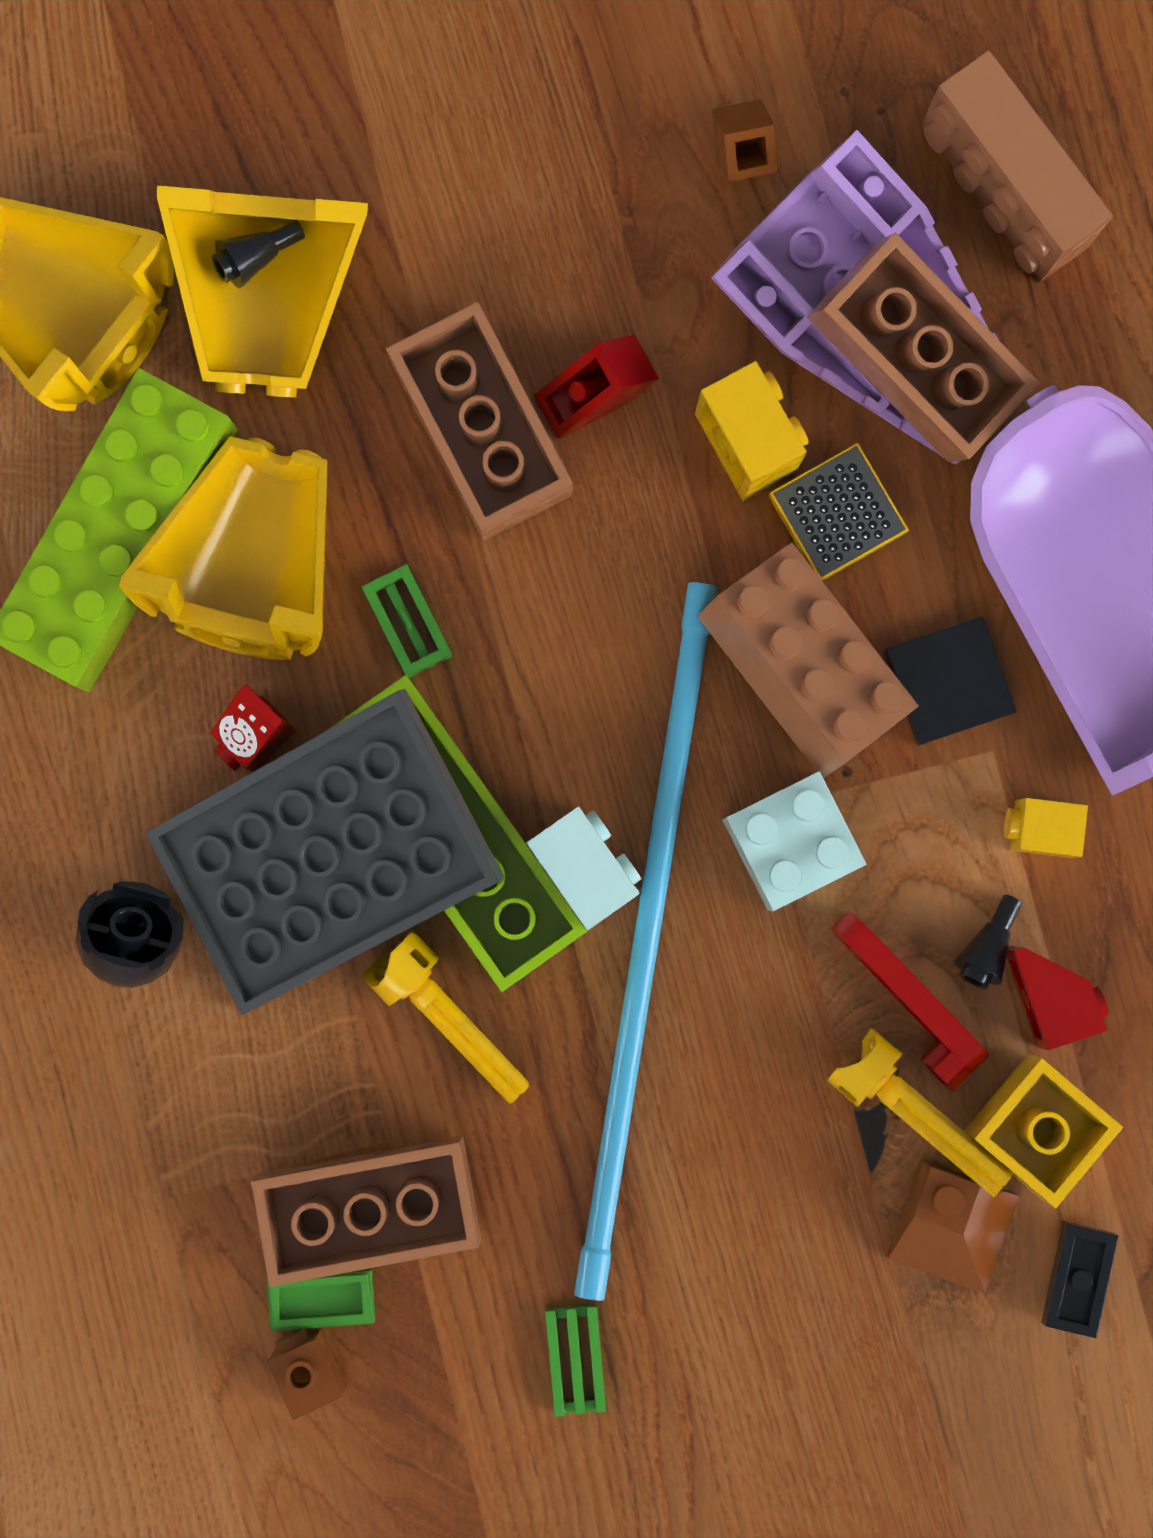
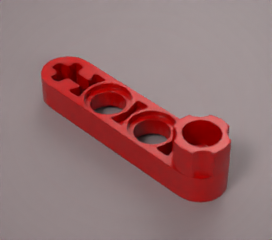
[831,911,990,1092]

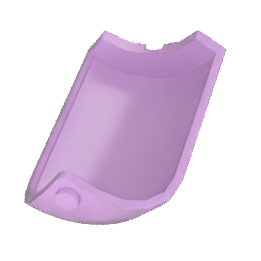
[970,385,1153,796]

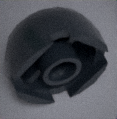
[76,881,184,988]

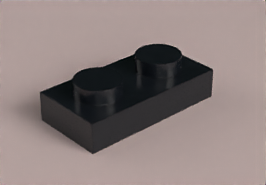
[1041,1221,1119,1339]

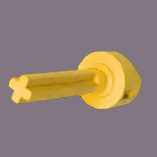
[362,932,530,1104]
[827,1028,1013,1198]

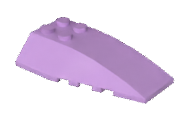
[711,130,999,464]

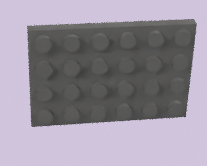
[145,689,505,1015]

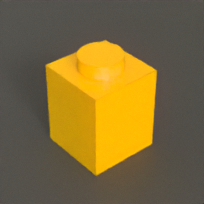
[1004,798,1088,858]

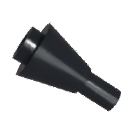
[212,220,305,288]
[954,895,1022,989]

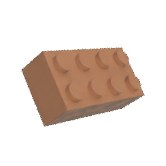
[922,50,1113,282]
[807,232,1039,462]
[386,302,573,541]
[697,542,919,778]
[251,1135,482,1287]

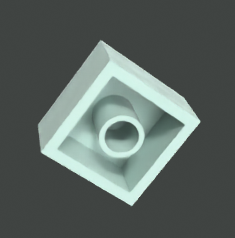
[722,771,867,911]
[527,806,642,930]

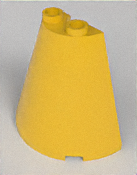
[157,185,368,397]
[0,197,174,411]
[118,436,328,660]

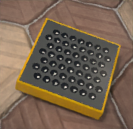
[768,443,909,581]

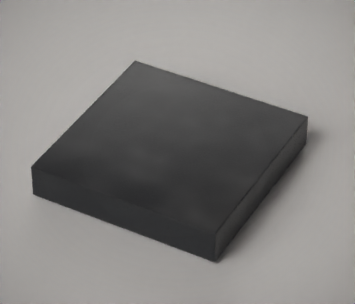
[884,616,1016,746]

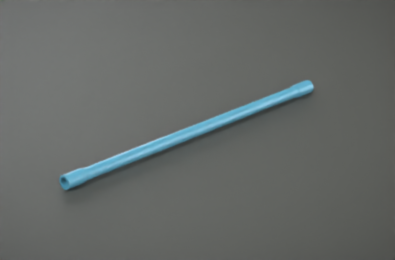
[574,582,718,1301]

